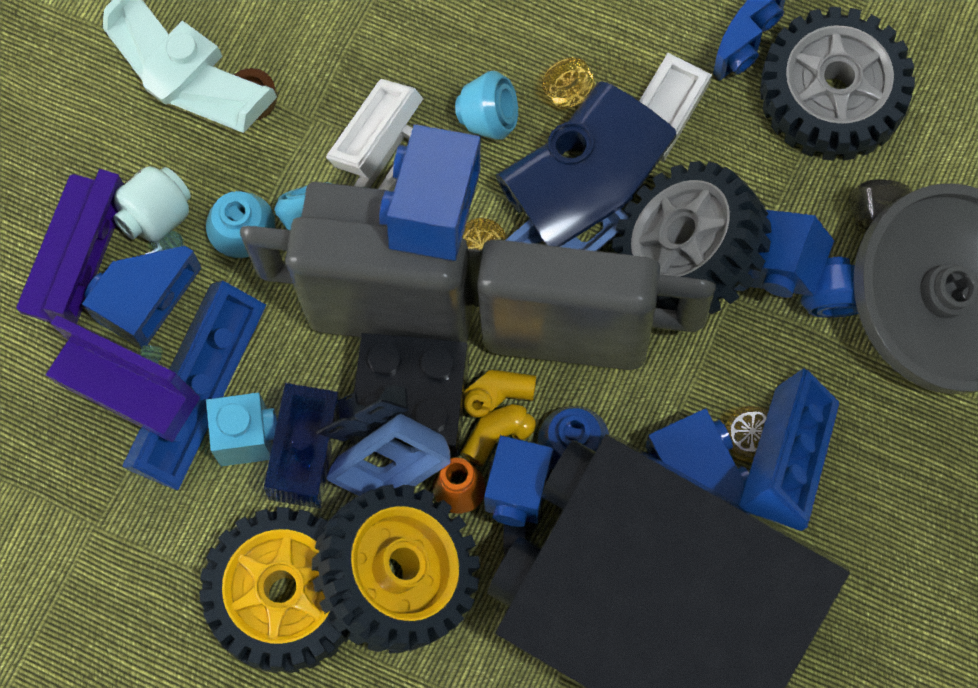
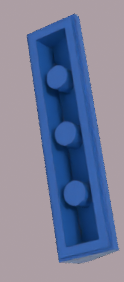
[122,280,266,490]
[739,368,839,531]

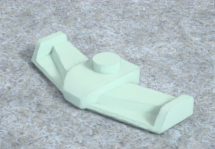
[103,0,277,133]

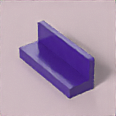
[17,169,124,324]
[46,315,200,443]

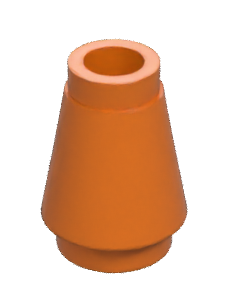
[433,458,486,514]

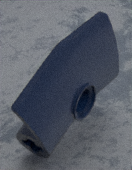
[496,81,676,247]

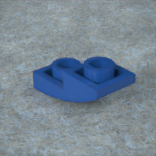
[713,0,785,81]

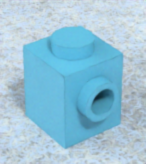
[206,392,279,467]

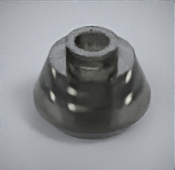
[848,179,913,234]

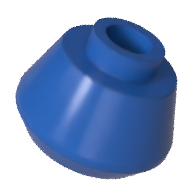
[801,257,858,318]
[538,406,609,470]

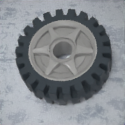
[760,7,915,161]
[612,161,771,314]

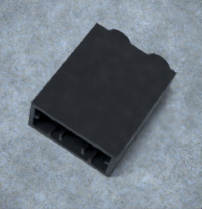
[487,434,850,688]

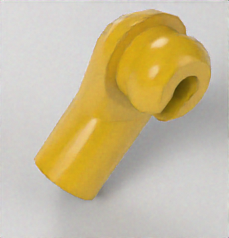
[463,370,537,418]
[460,404,536,466]

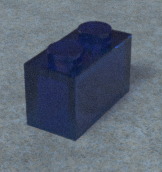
[264,383,339,509]

